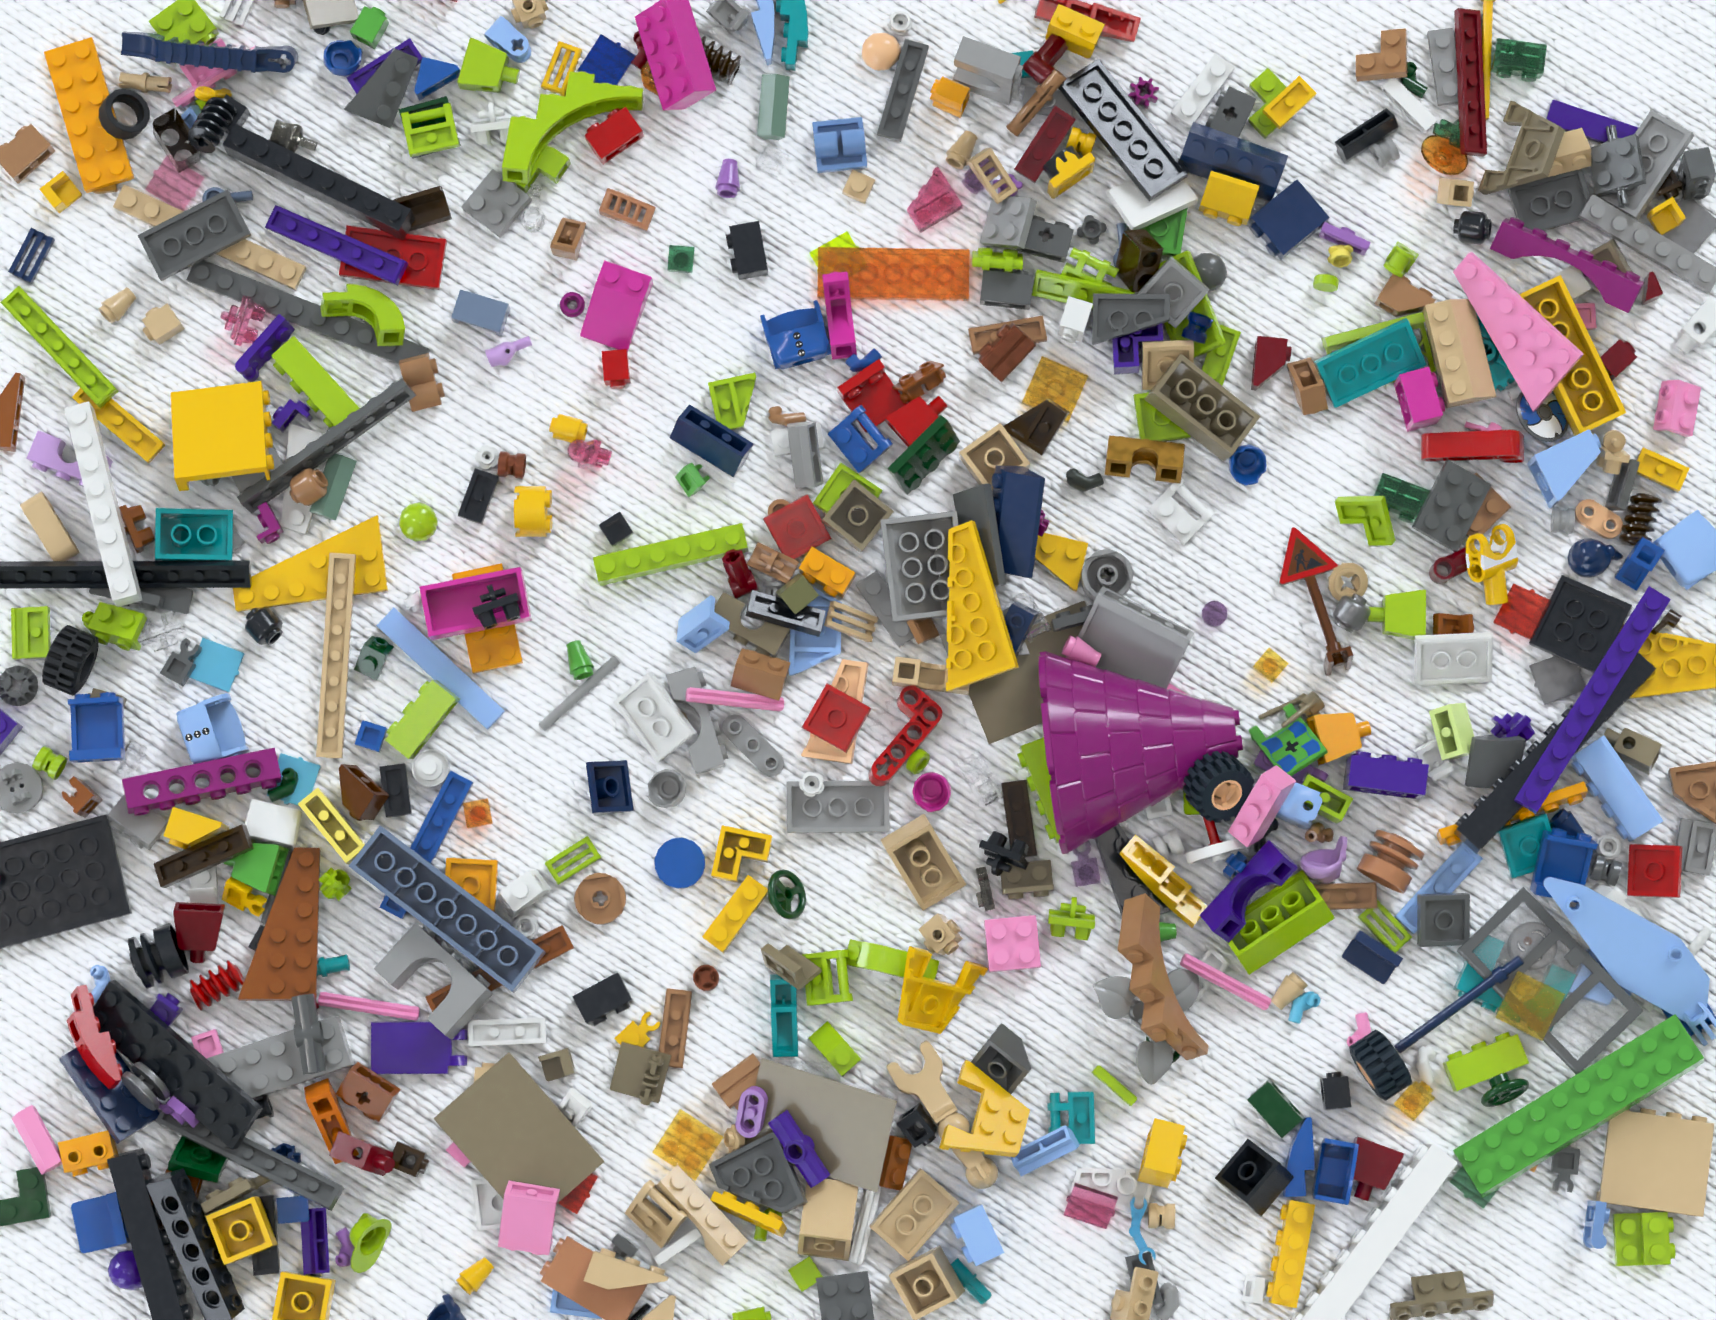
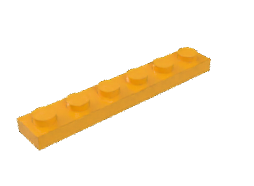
[1437,781,1588,846]

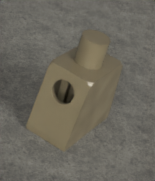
[1603,727,1662,775]

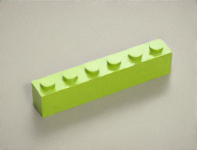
[593,523,749,586]

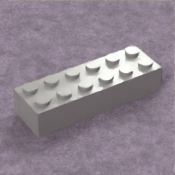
[207,1015,355,1099]

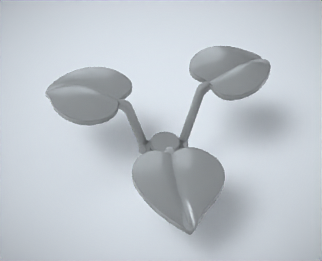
[1093,969,1199,1085]

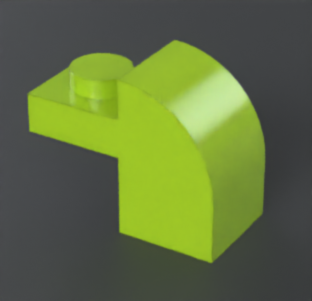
[516,146,571,193]

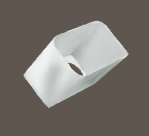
[245,799,303,848]

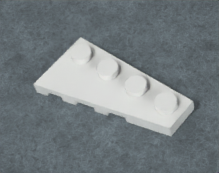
[281,423,328,535]

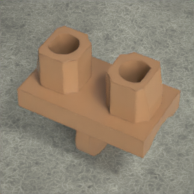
[747,542,799,584]

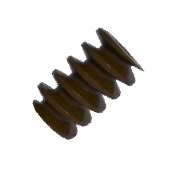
[701,36,741,86]
[1619,493,1663,547]

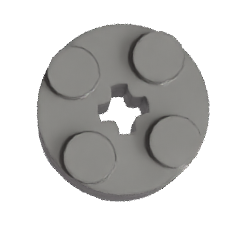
[1081,549,1133,601]

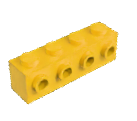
[1266,1200,1315,1308]

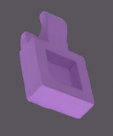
[158,1096,200,1128]

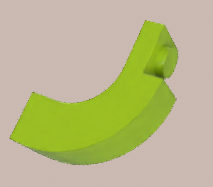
[320,284,405,346]
[846,939,939,980]

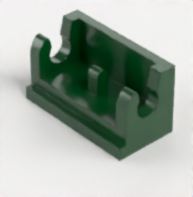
[1247,1078,1304,1138]

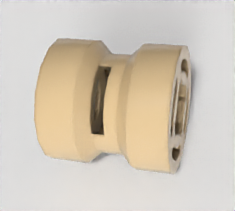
[1148,1203,1175,1229]

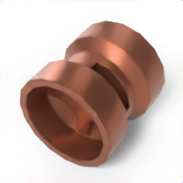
[497,451,526,479]
[693,965,719,991]

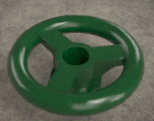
[768,869,806,920]
[1481,1073,1529,1107]

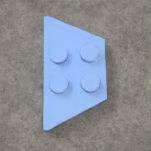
[789,577,842,676]

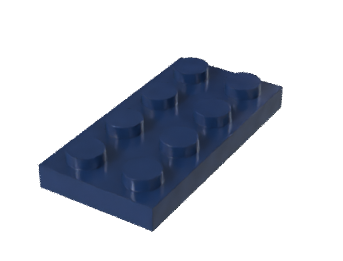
[59,1048,160,1144]

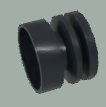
[128,923,189,989]

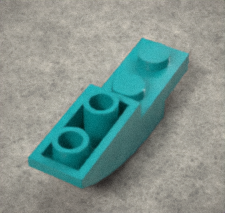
[776,0,809,71]

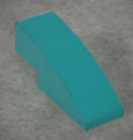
[770,974,798,1057]

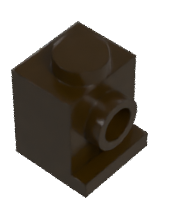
[392,1141,430,1177]

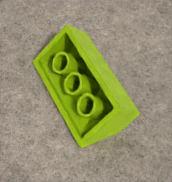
[1227,870,1335,975]

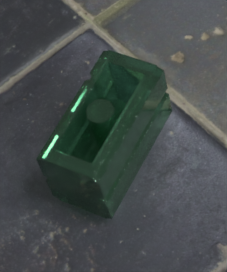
[1491,38,1547,82]
[1373,473,1430,523]

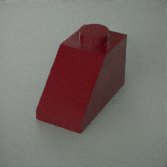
[1251,336,1292,391]

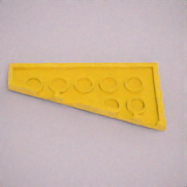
[233,515,388,612]
[946,521,1019,692]
[1629,632,1716,699]

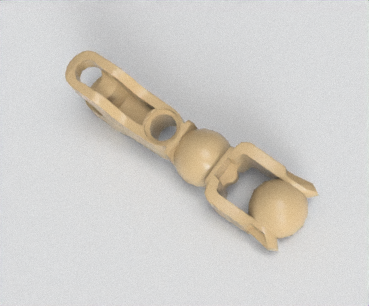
[887,1040,998,1189]

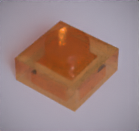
[463,798,493,829]

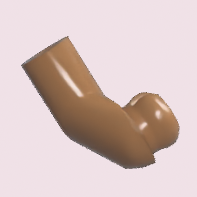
[768,406,806,426]
[1305,822,1334,843]

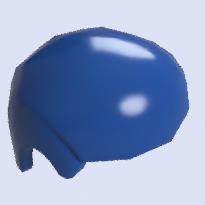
[323,40,362,77]
[1229,444,1267,486]

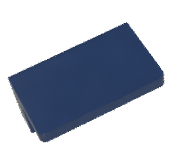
[1341,930,1404,984]

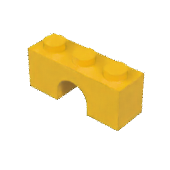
[702,875,768,953]

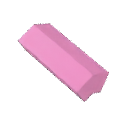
[11,1105,62,1175]

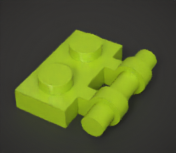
[1061,247,1119,286]
[972,248,1023,272]

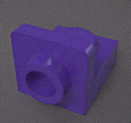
[150,992,183,1027]

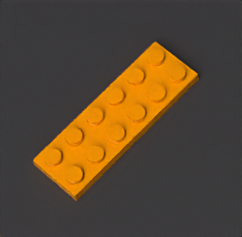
[44,37,135,193]

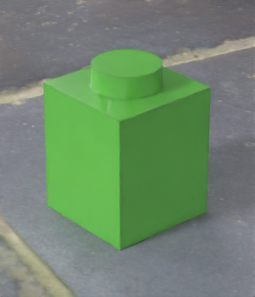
[350,6,389,50]

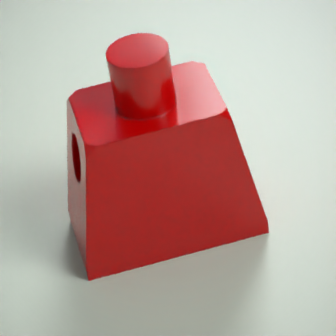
[885,396,948,447]

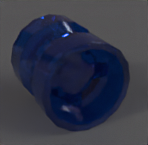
[1181,311,1214,344]

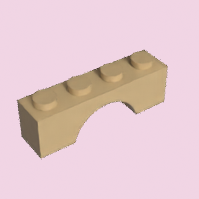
[655,1165,748,1266]

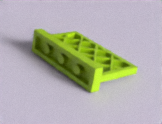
[1321,312,1436,383]

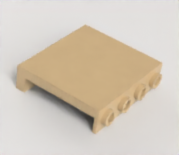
[1596,1108,1715,1217]

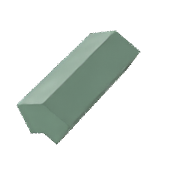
[757,74,790,141]
[309,454,357,521]

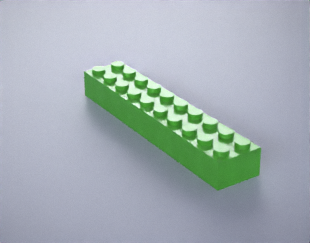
[1453,1014,1704,1198]

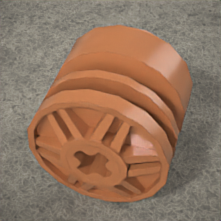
[1356,830,1425,894]

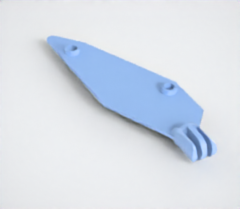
[1543,877,1716,1046]

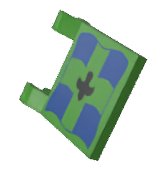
[1249,703,1328,776]

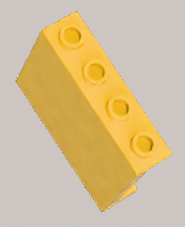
[171,381,274,492]

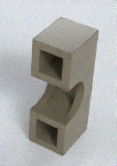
[714,592,790,658]

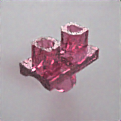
[220,295,266,346]
[567,439,612,469]

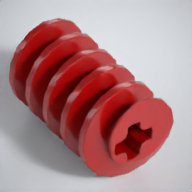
[189,960,245,1011]

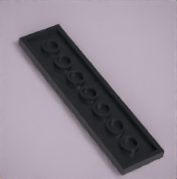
[93,980,263,1150]

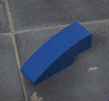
[1283,1117,1315,1197]

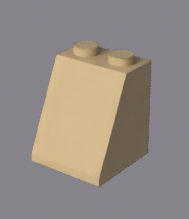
[797,1178,858,1261]

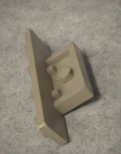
[1389,1271,1494,1320]

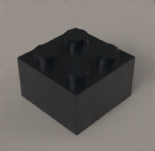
[1215,1139,1294,1217]

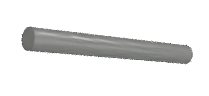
[538,656,620,731]

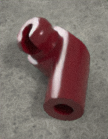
[631,31,648,70]

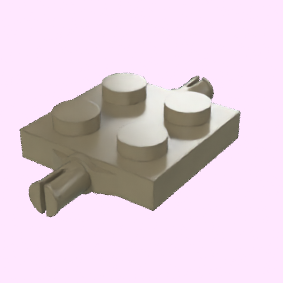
[201,1175,270,1217]

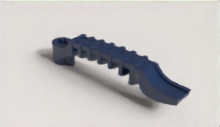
[121,31,298,73]

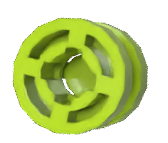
[32,746,68,780]

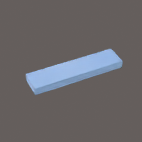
[1394,842,1483,934]

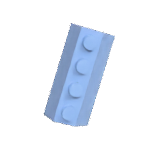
[1571,736,1664,842]

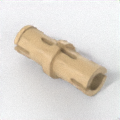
[119,72,172,93]

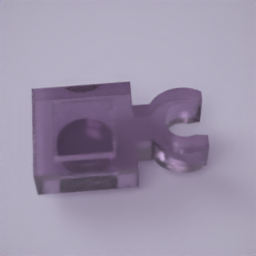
[1071,841,1101,888]

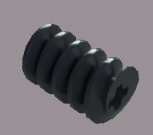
[188,97,237,153]

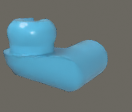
[1288,991,1321,1024]

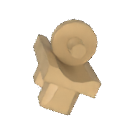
[1596,430,1630,475]

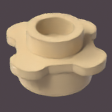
[724,1124,745,1153]

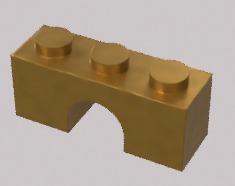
[1105,435,1185,483]

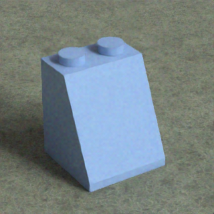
[1527,429,1601,509]

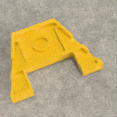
[897,946,988,1034]
[939,1060,1030,1157]

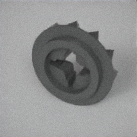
[0,665,38,706]

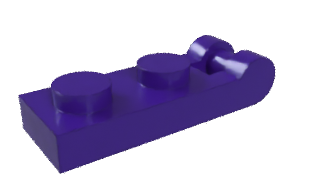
[235,314,295,382]

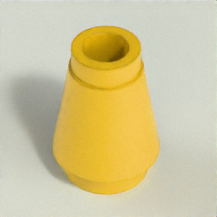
[456,1257,494,1295]

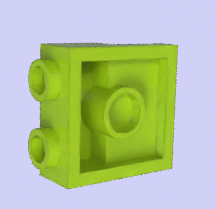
[148,0,219,45]
[1612,1212,1676,1266]

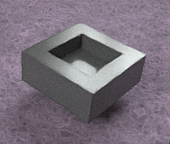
[611,1233,639,1259]

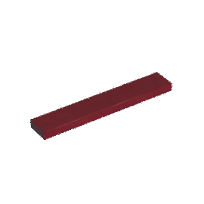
[1454,8,1487,157]

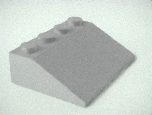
[880,511,958,622]

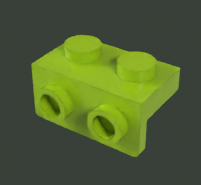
[88,602,147,651]

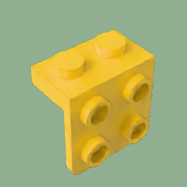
[1045,4,1105,59]

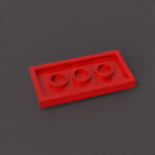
[339,225,447,290]

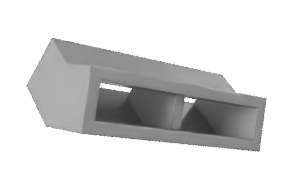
[787,422,824,489]

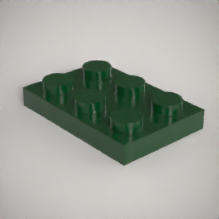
[887,415,960,495]

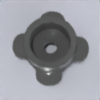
[1077,215,1107,245]

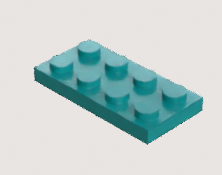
[1314,318,1427,408]

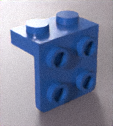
[71,1192,130,1253]

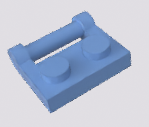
[1583,1200,1610,1249]

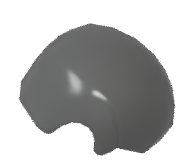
[1193,253,1227,291]

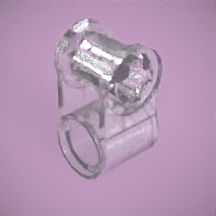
[1010,592,1052,643]

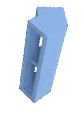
[1011,1125,1080,1176]

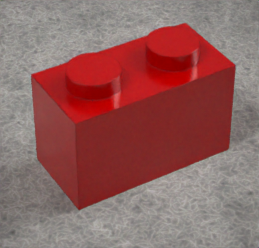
[584,107,644,165]

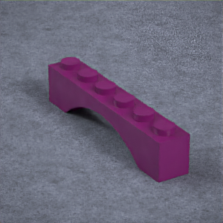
[1490,217,1644,313]

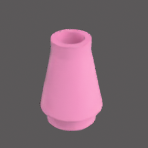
[1061,635,1102,667]

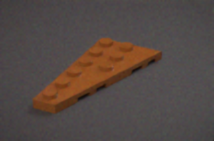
[238,848,321,1001]

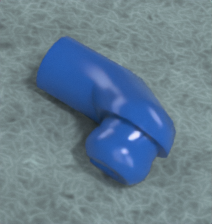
[845,348,882,372]

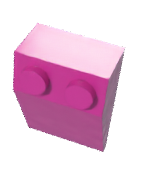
[580,260,653,351]

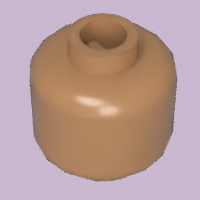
[289,468,328,506]

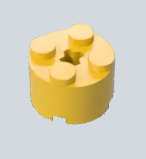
[514,486,553,537]

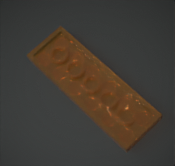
[817,247,970,301]

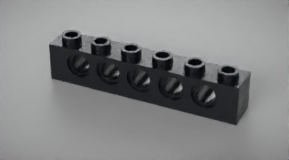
[146,1168,245,1320]

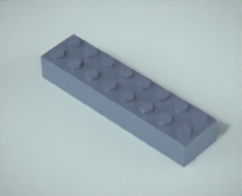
[349,825,546,993]

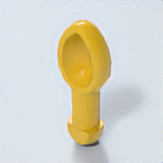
[194,86,232,102]

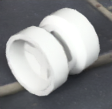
[1151,829,1185,859]

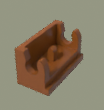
[62,776,103,818]

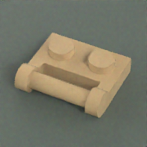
[625,1180,688,1248]

